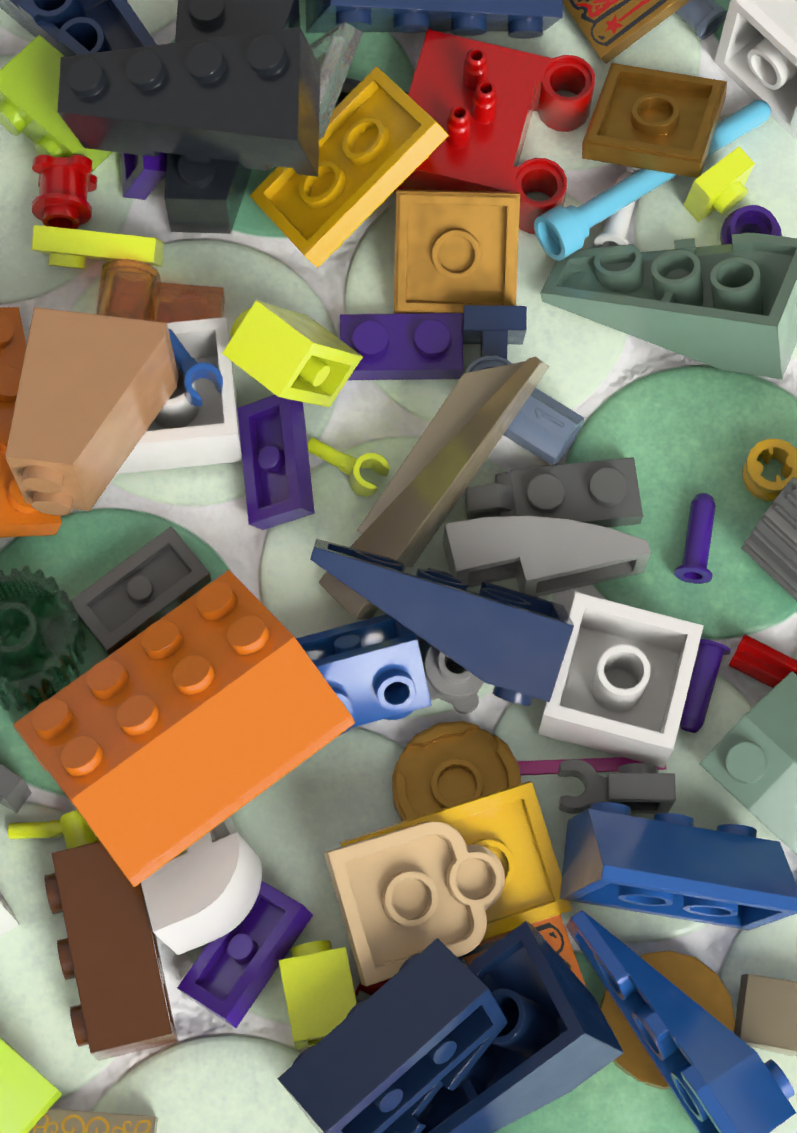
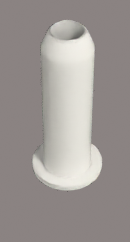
[594,172,635,248]

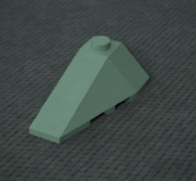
[540,233,797,379]
[699,671,797,855]

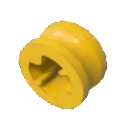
[742,439,797,501]

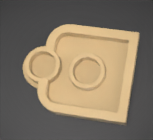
[324,821,505,986]

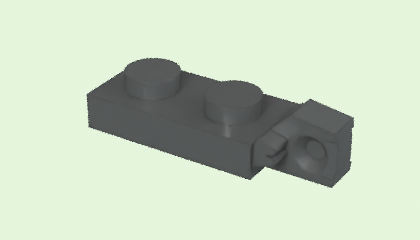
[465,457,643,527]

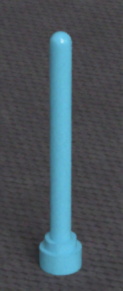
[534,100,771,261]

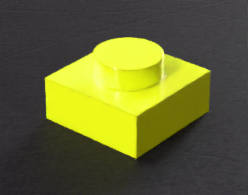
[683,146,755,223]

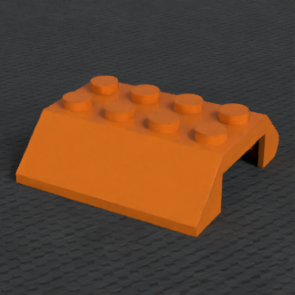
[13,570,355,887]

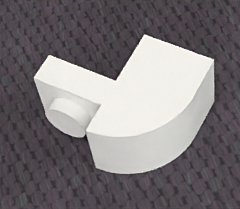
[141,816,262,955]

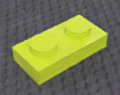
[31,225,164,276]

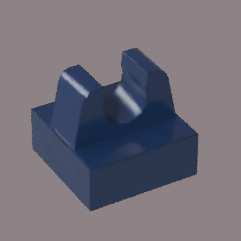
[462,305,527,359]

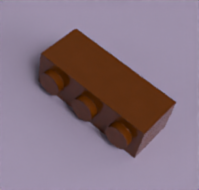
[44,842,178,1061]

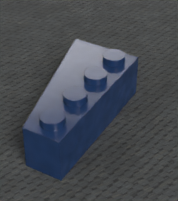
[306,0,563,39]

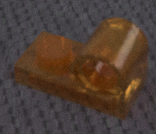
[96,259,225,323]

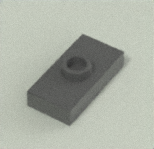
[69,526,212,656]

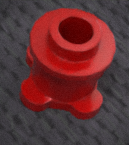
[32,155,98,229]

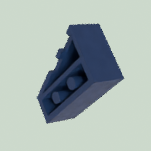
[277,938,508,1133]

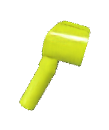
[307,437,390,497]
[8,811,99,849]

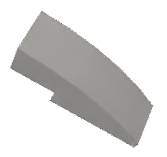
[443,516,651,597]

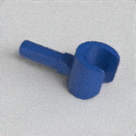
[168,329,223,407]

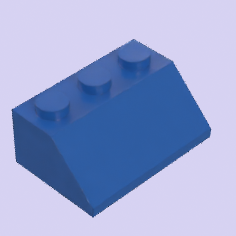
[560,802,797,930]

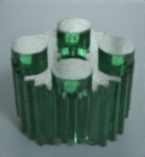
[0,565,86,712]

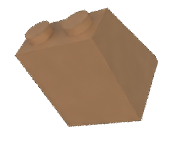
[5,307,179,515]

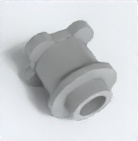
[424,646,484,714]

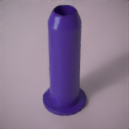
[674,493,716,584]
[679,639,731,733]

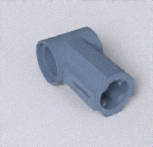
[466,356,584,465]

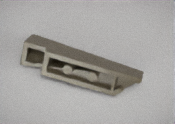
[318,356,550,619]

